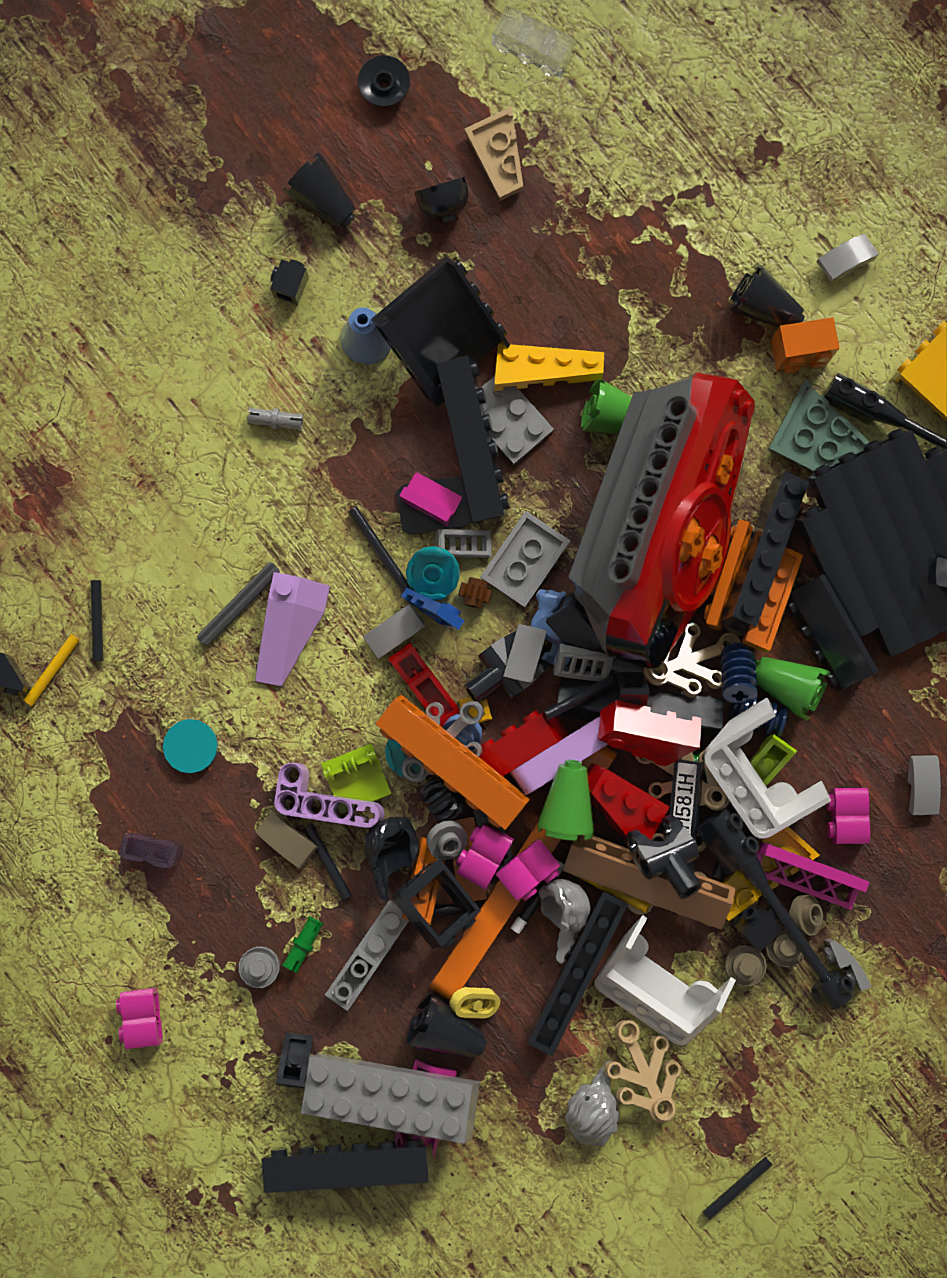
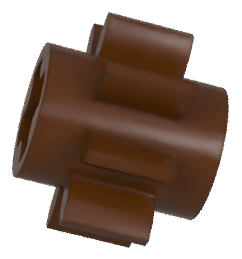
[458,577,492,609]

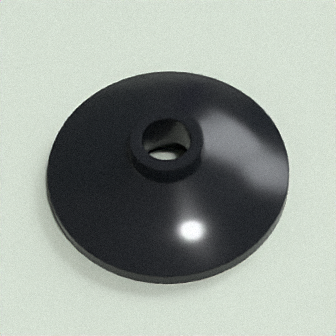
[358,55,410,107]

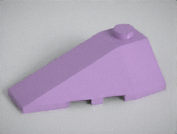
[255,572,330,686]

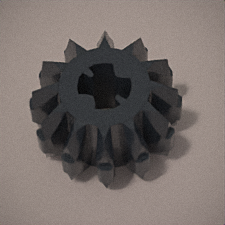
[421,776,464,822]

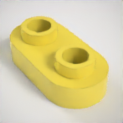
[450,987,500,1018]

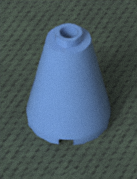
[340,307,391,364]

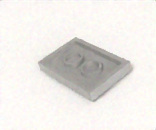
[482,376,554,466]
[480,511,570,608]

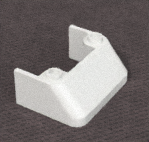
[704,698,831,838]
[595,915,736,1045]

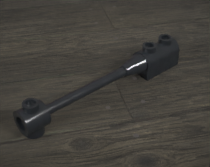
[824,372,947,449]
[696,808,854,1010]

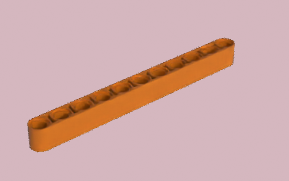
[429,745,618,1001]

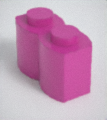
[826,788,870,844]
[456,822,514,890]
[496,839,561,901]
[116,987,163,1049]

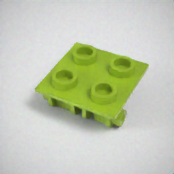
[321,743,392,814]

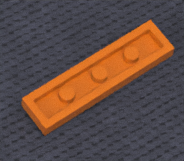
[704,519,753,631]
[742,547,803,653]

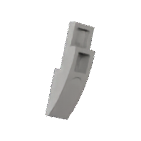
[325,900,409,1011]

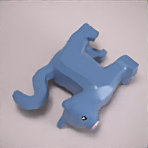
[530,589,571,666]

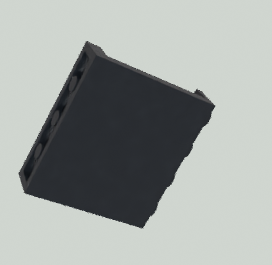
[370,257,510,407]

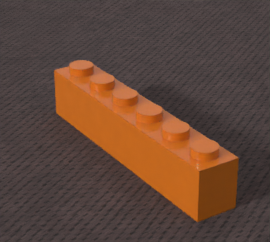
[375,695,530,830]

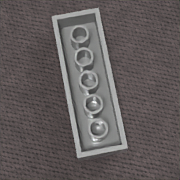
[301,1053,480,1144]

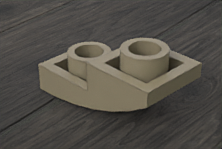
[255,811,318,869]

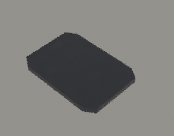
[396,476,472,535]

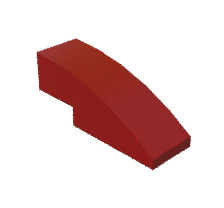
[388,643,460,727]

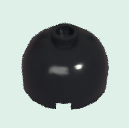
[414,177,469,223]

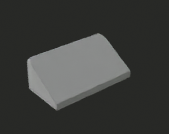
[503,624,547,684]

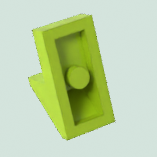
[749,735,797,786]

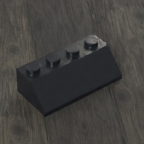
[786,574,879,691]

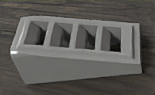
[434,529,492,559]
[553,644,613,682]

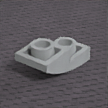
[816,234,879,282]
[363,603,426,659]
[907,755,941,815]
[823,938,871,991]

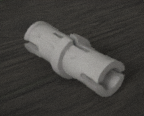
[247,407,303,431]

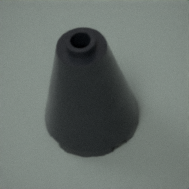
[283,152,356,228]
[727,263,805,328]
[406,993,487,1059]

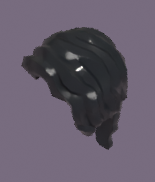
[365,816,419,901]

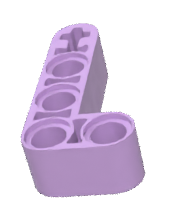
[510,717,608,795]
[275,763,384,827]

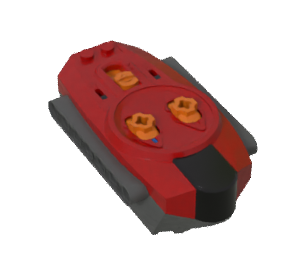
[569,372,755,669]

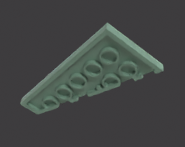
[768,378,869,474]

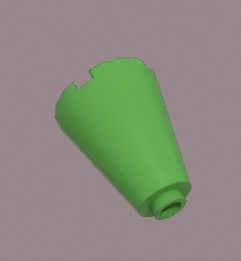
[581,379,632,434]
[755,656,830,721]
[537,759,593,840]

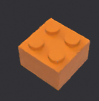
[771,317,840,374]

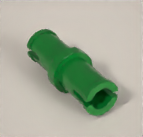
[282,916,324,973]

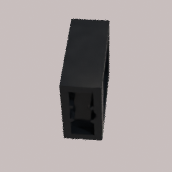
[391,858,481,949]

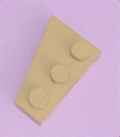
[465,106,523,201]

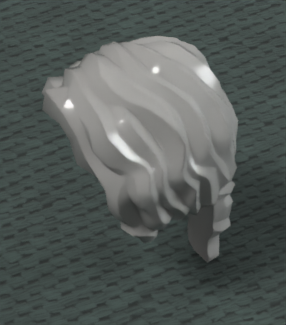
[539,879,590,964]
[565,1060,620,1146]

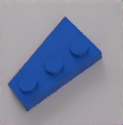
[400,588,465,630]

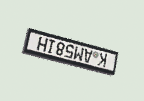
[669,759,704,871]

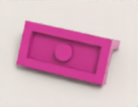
[399,473,462,526]

